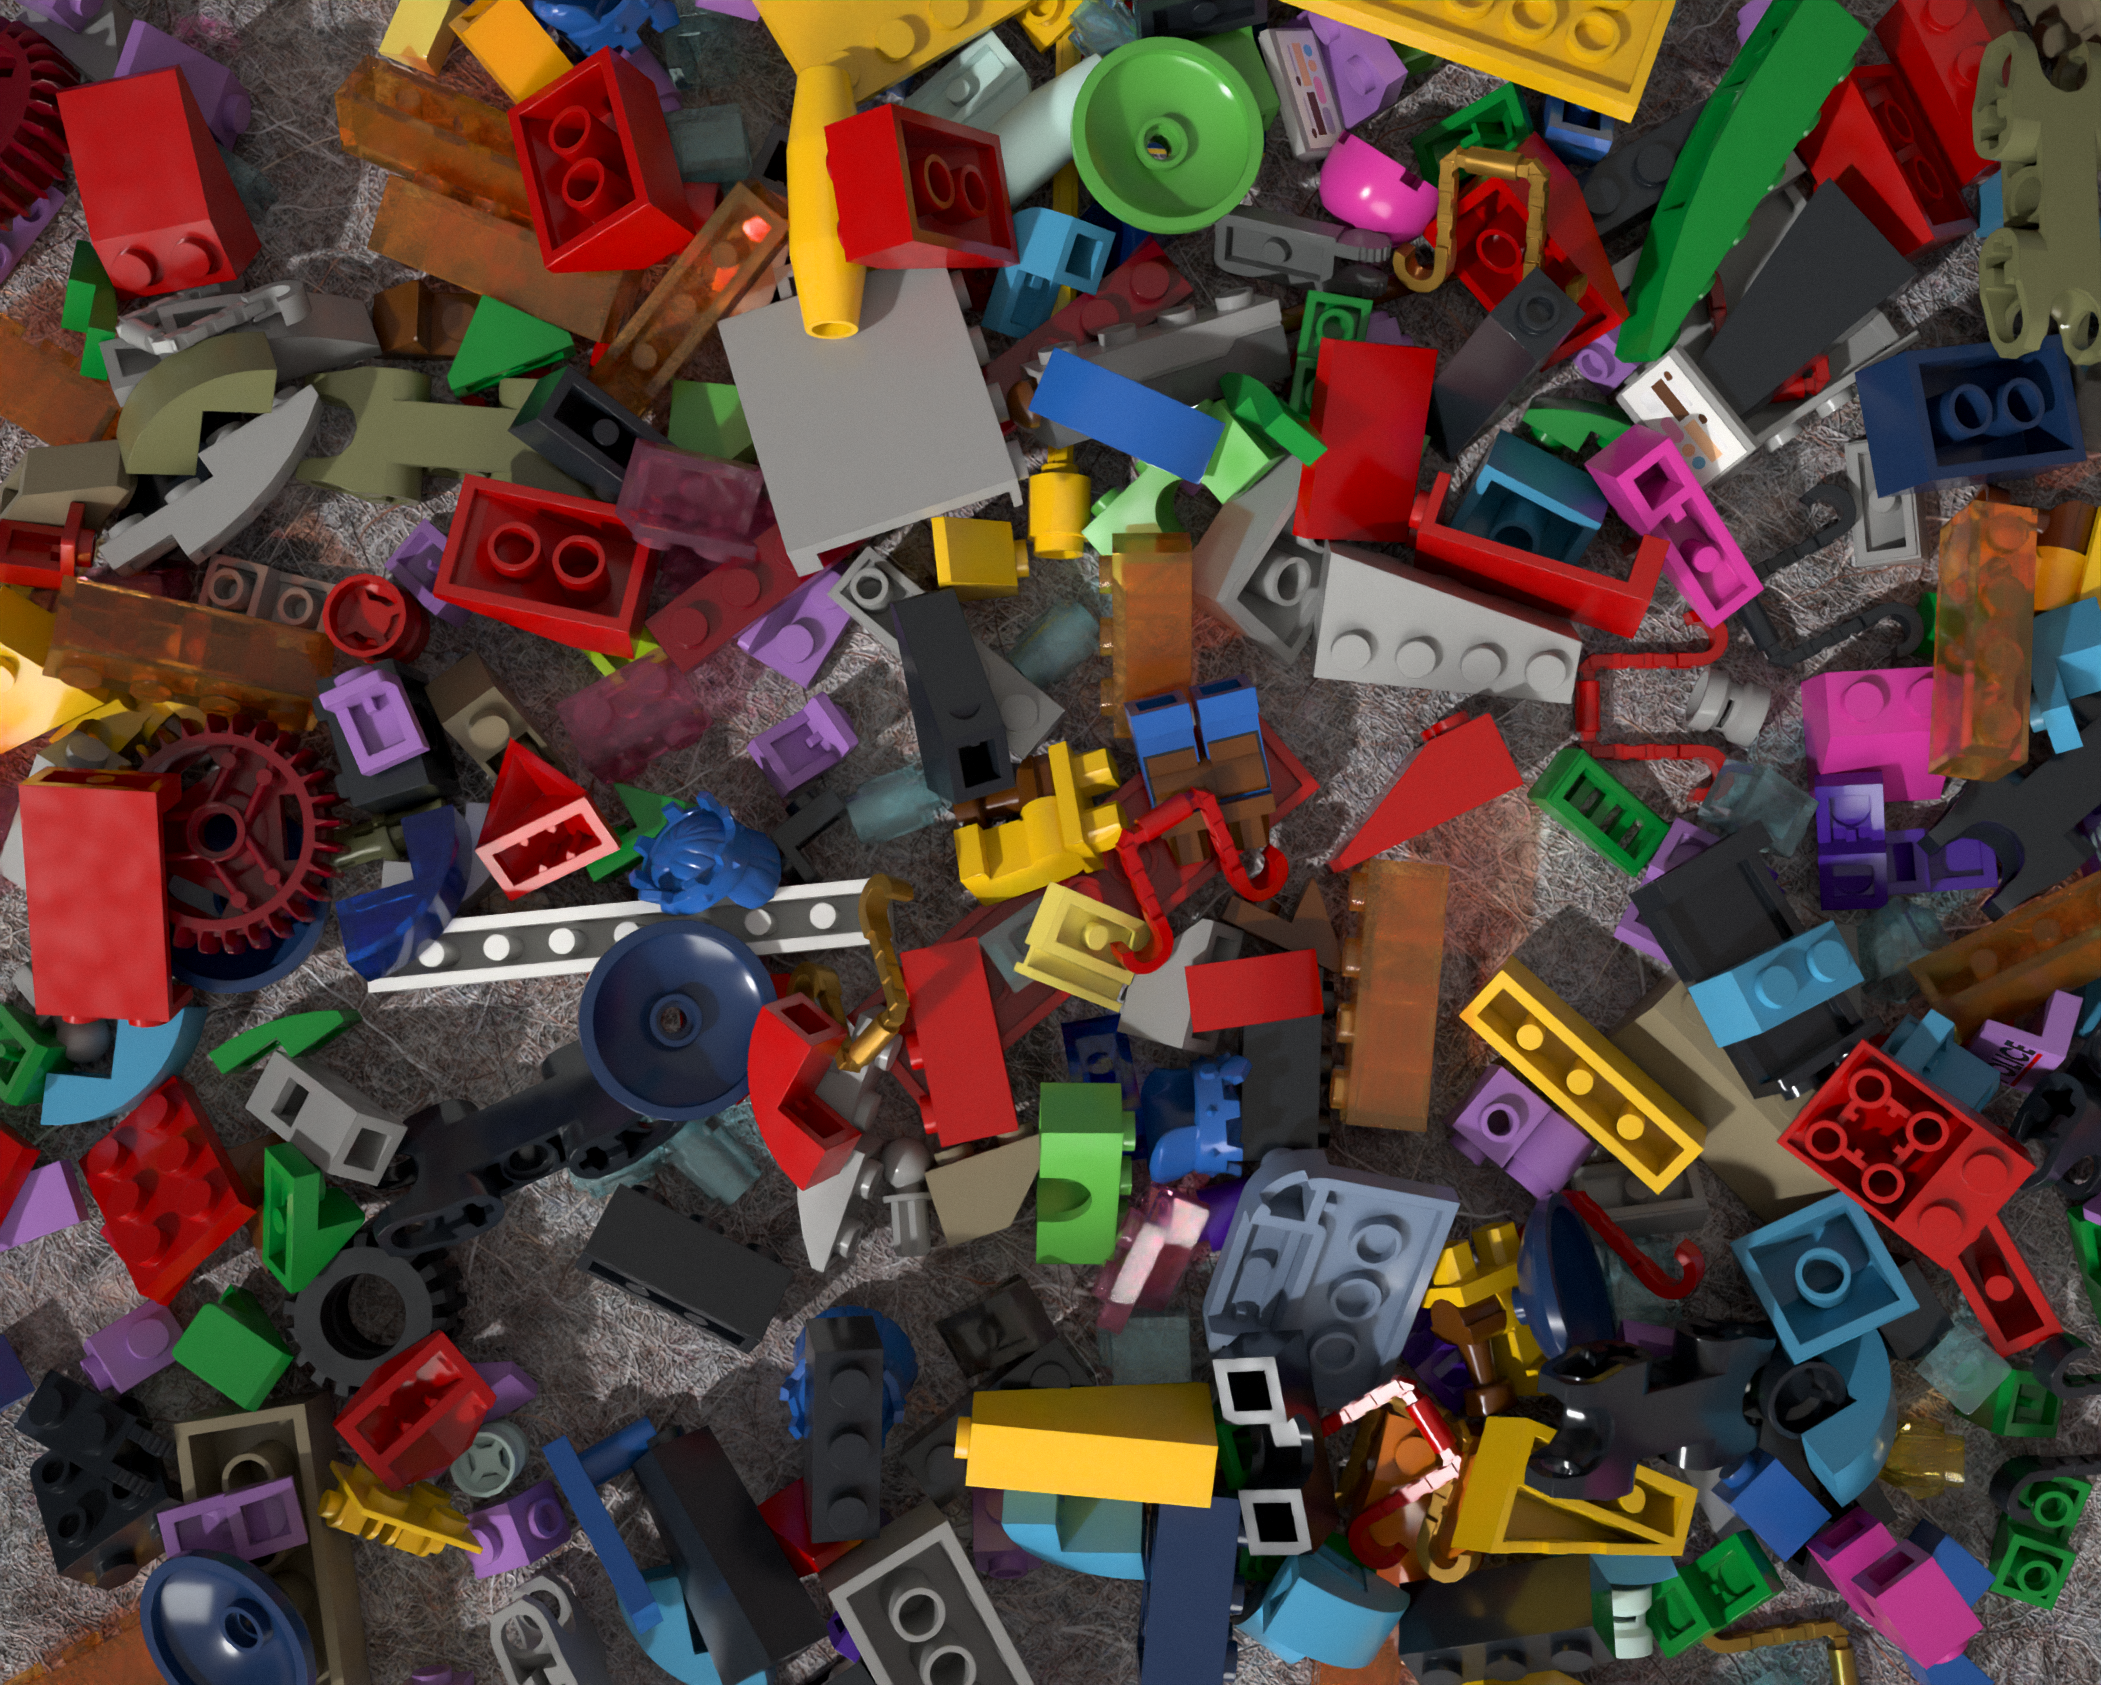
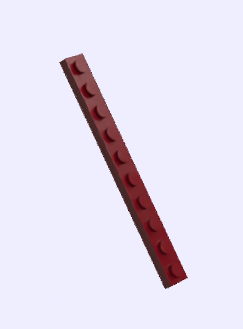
[643,240,1194,677]

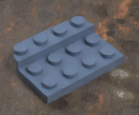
[1201,1148,1460,1410]

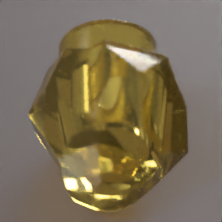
[1876,1418,1965,1500]

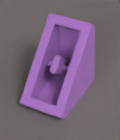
[384,518,474,629]

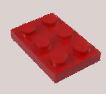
[78,1075,257,1302]

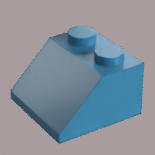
[1446,429,1609,566]
[1730,1191,1920,1365]

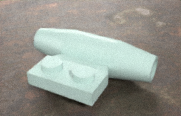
[900,29,1102,211]

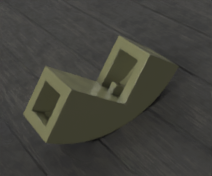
[116,332,277,475]

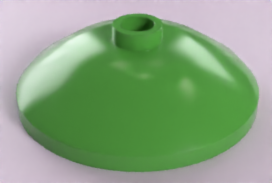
[1070,36,1264,234]

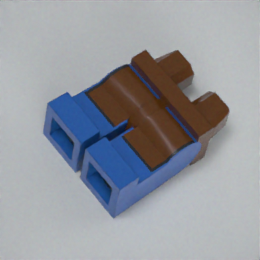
[1123,673,1277,866]

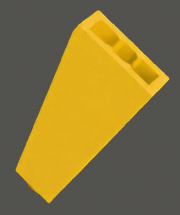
[954,1382,1218,1508]

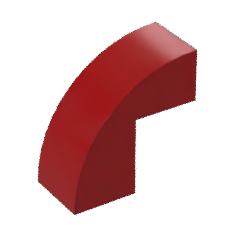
[747,992,862,1191]

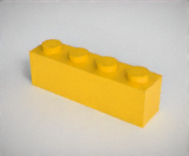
[1459,954,1707,1195]

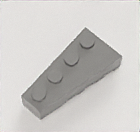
[1309,539,1582,704]

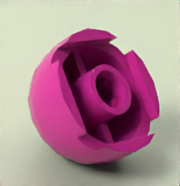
[1319,129,1439,248]

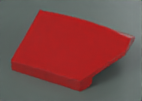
[332,1329,497,1492]

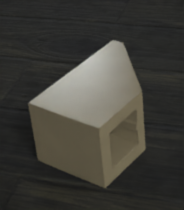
[0,439,138,541]
[424,649,568,783]
[924,1121,1039,1247]

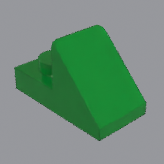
[585,782,698,884]
[262,1141,365,1294]
[171,1283,294,1412]

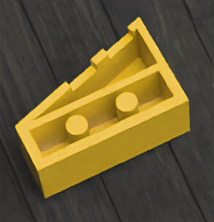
[0,585,123,754]
[1450,1416,1699,1556]

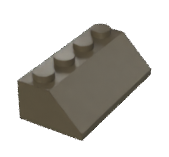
[1604,966,1840,1226]

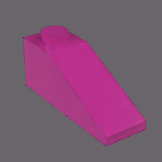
[1584,423,1764,629]

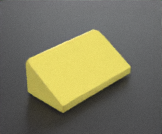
[378,0,471,77]

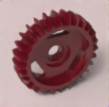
[0,16,81,232]
[117,713,353,954]

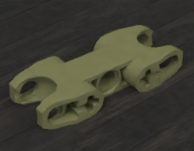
[1972,31,2101,366]
[296,366,618,506]

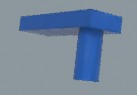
[542,1415,664,1635]

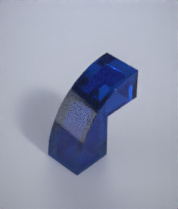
[335,804,472,982]

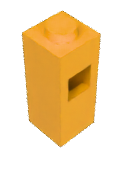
[448,0,574,105]

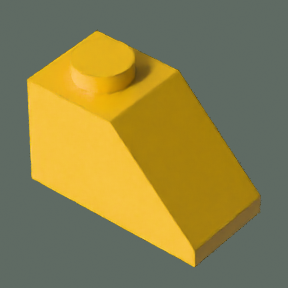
[931,516,1030,602]

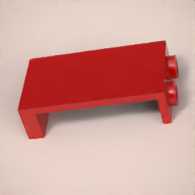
[1406,471,1671,639]
[18,766,193,1028]

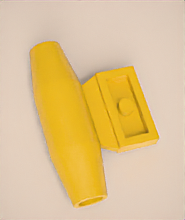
[786,65,880,339]

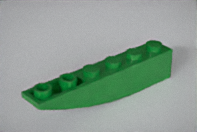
[1614,0,1869,363]

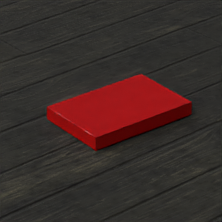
[1292,337,1438,543]

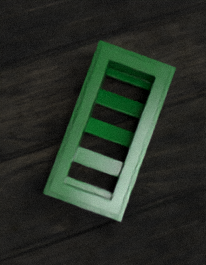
[1527,748,1671,878]

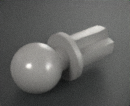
[12,960,111,1063]
[880,1137,933,1257]

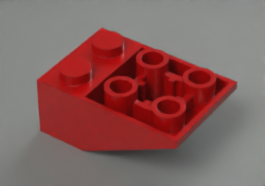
[1776,1037,2037,1270]

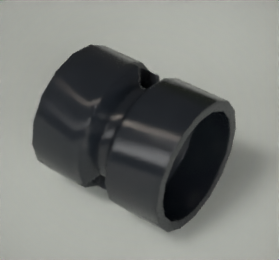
[1743,1320,1847,1439]

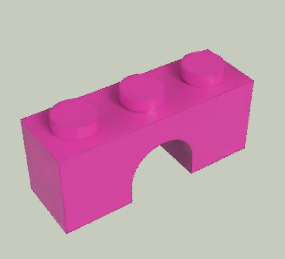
[1805,1506,1984,1670]

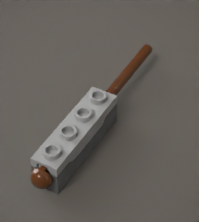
[1005,261,1460,449]

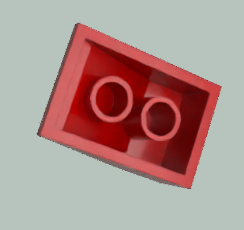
[56,64,262,301]
[824,103,1020,269]
[1422,131,1630,373]
[432,473,664,660]
[1324,710,1524,875]

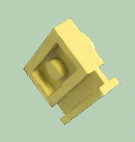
[1013,881,1150,1013]

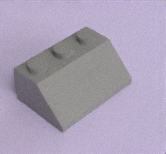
[1173,445,1371,665]

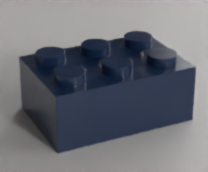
[1855,334,2087,499]
[1135,1469,1249,1685]

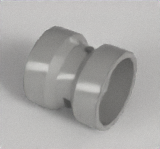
[1684,666,1771,747]

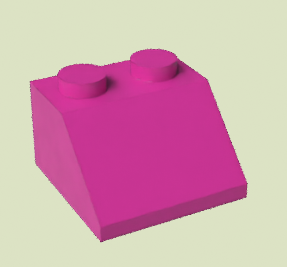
[1800,665,1960,807]

